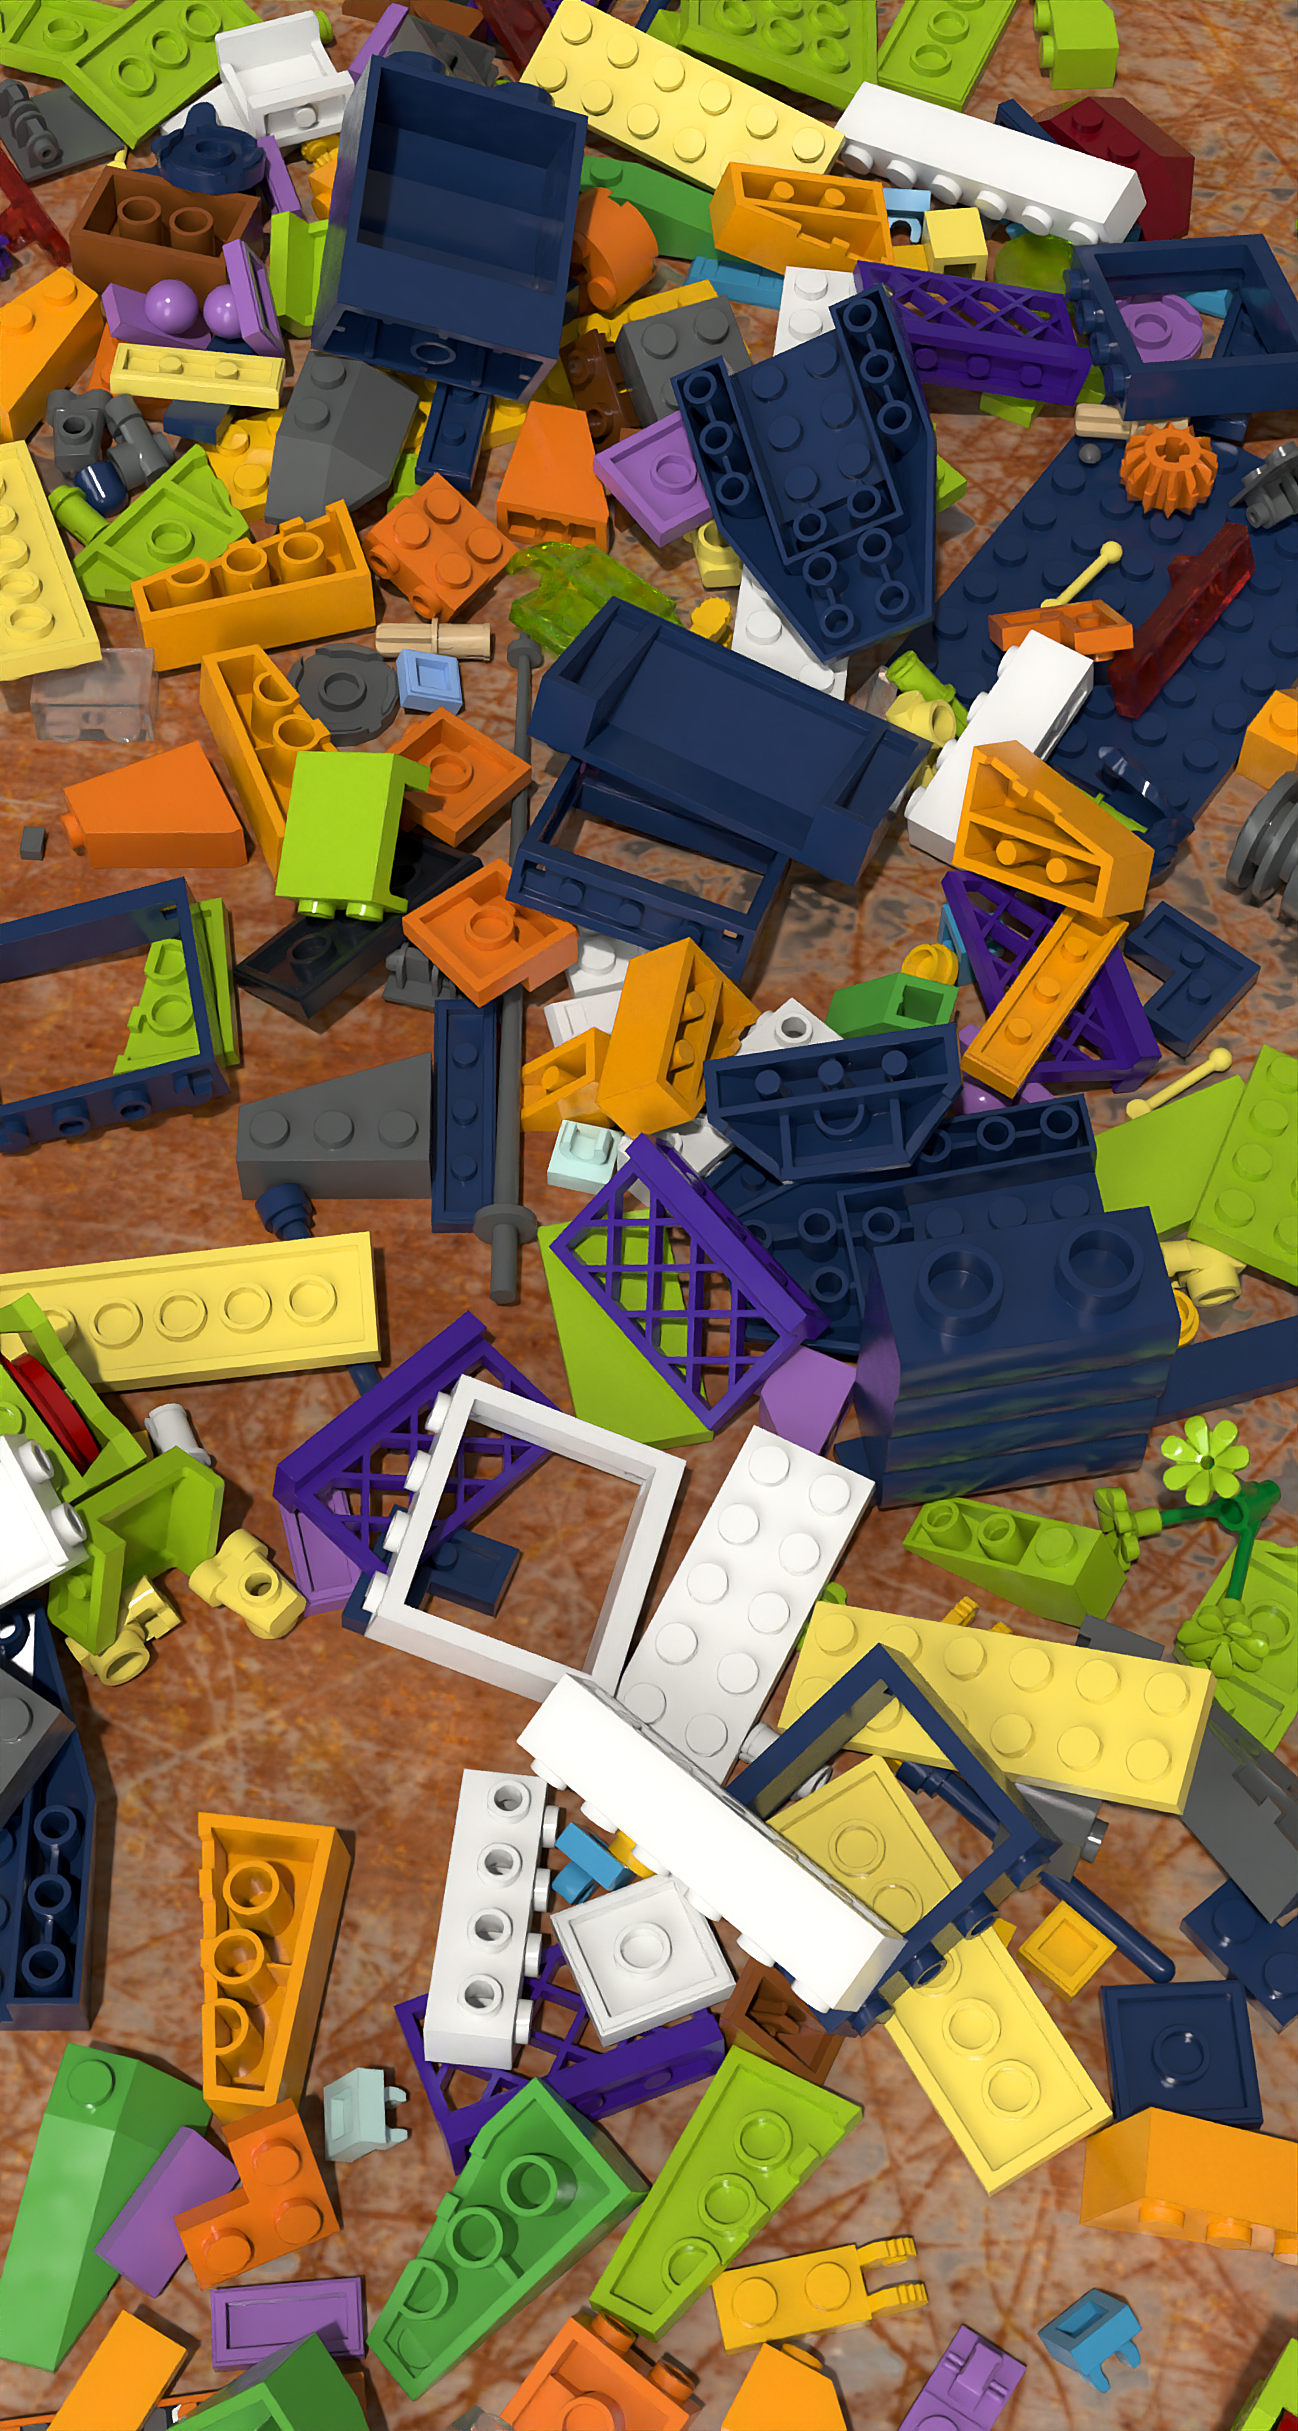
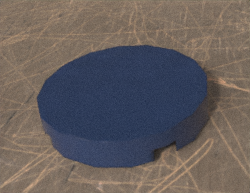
[157,124,266,194]

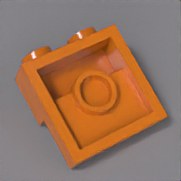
[361,472,520,623]
[385,706,532,848]
[402,857,580,1008]
[489,2310,702,2431]

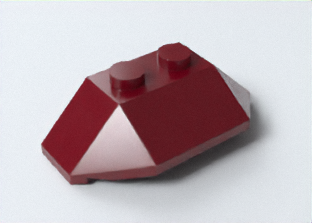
[1032,96,1195,242]

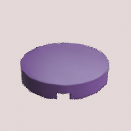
[1114,293,1204,363]

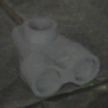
[46,389,114,480]
[105,393,175,491]

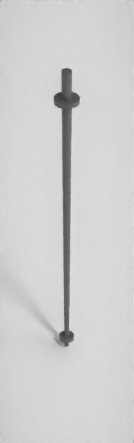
[473,631,542,1303]

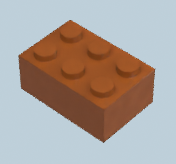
[68,165,264,313]

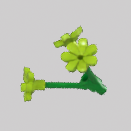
[1094,1415,1281,1678]

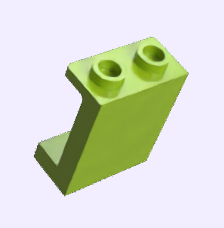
[269,211,329,338]
[275,751,431,922]
[47,1445,225,1656]

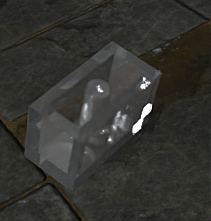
[30,648,160,743]

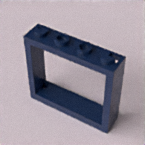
[1062,234,1298,422]
[505,755,793,982]
[0,876,231,1153]
[725,1643,1063,2038]

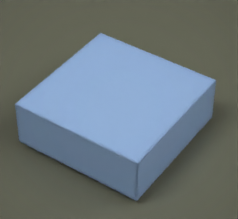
[396,648,463,716]

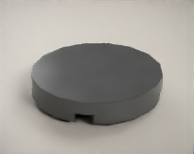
[286,643,400,747]

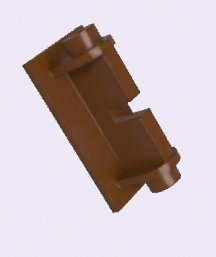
[559,329,642,455]

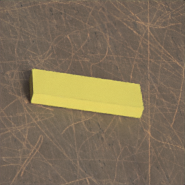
[110,343,286,409]

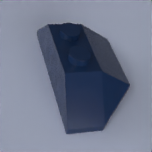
[703,1022,964,1185]

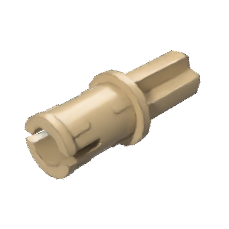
[1074,403,1188,443]
[375,618,490,661]

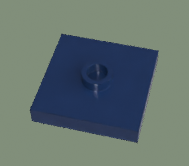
[1098,1979,1264,2130]

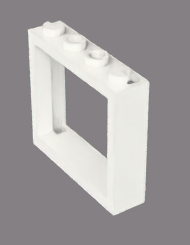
[362,1374,687,1703]

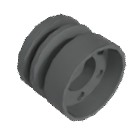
[1226,771,1298,921]

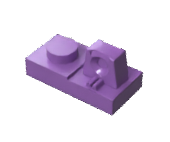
[898,2325,1027,2431]

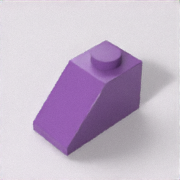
[753,1345,857,1458]

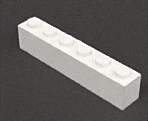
[834,81,1146,246]
[516,1673,908,2013]

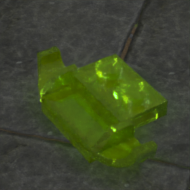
[504,541,686,657]

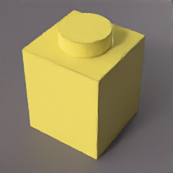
[921,207,988,297]

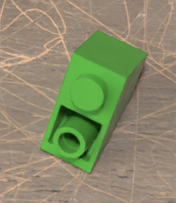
[824,972,959,1039]

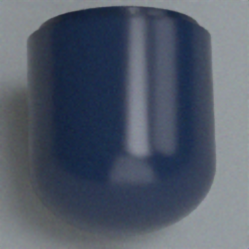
[72,461,129,518]

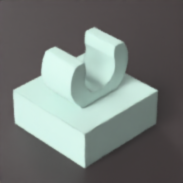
[547,1119,624,1195]
[324,2068,407,2162]

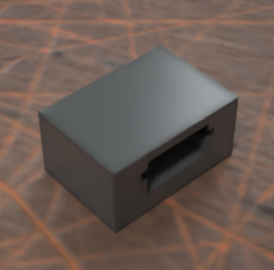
[20,826,47,861]

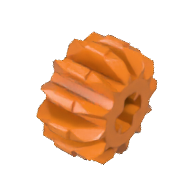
[1119,420,1218,519]

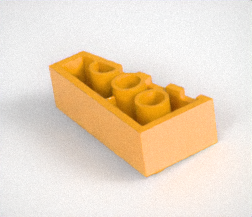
[130,499,376,674]
[199,644,338,882]
[198,1812,351,2126]

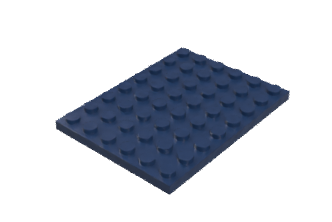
[878,396,1298,845]

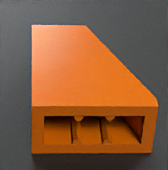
[496,401,609,560]
[59,740,248,868]

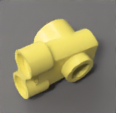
[683,518,743,588]
[885,690,956,791]
[1159,1237,1247,1307]
[189,1529,306,1639]
[65,1574,182,1686]

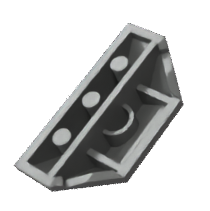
[264,351,420,526]

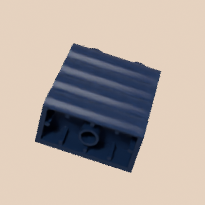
[311,51,588,404]
[853,1206,1181,1509]

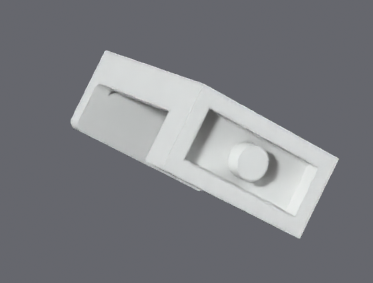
[215,10,355,148]
[0,1434,90,1609]

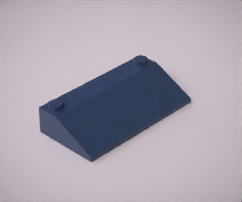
[526,596,933,887]

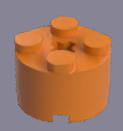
[569,187,659,318]

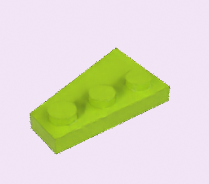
[113,897,240,1076]

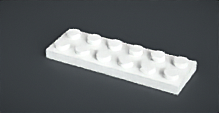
[568,1425,875,1791]

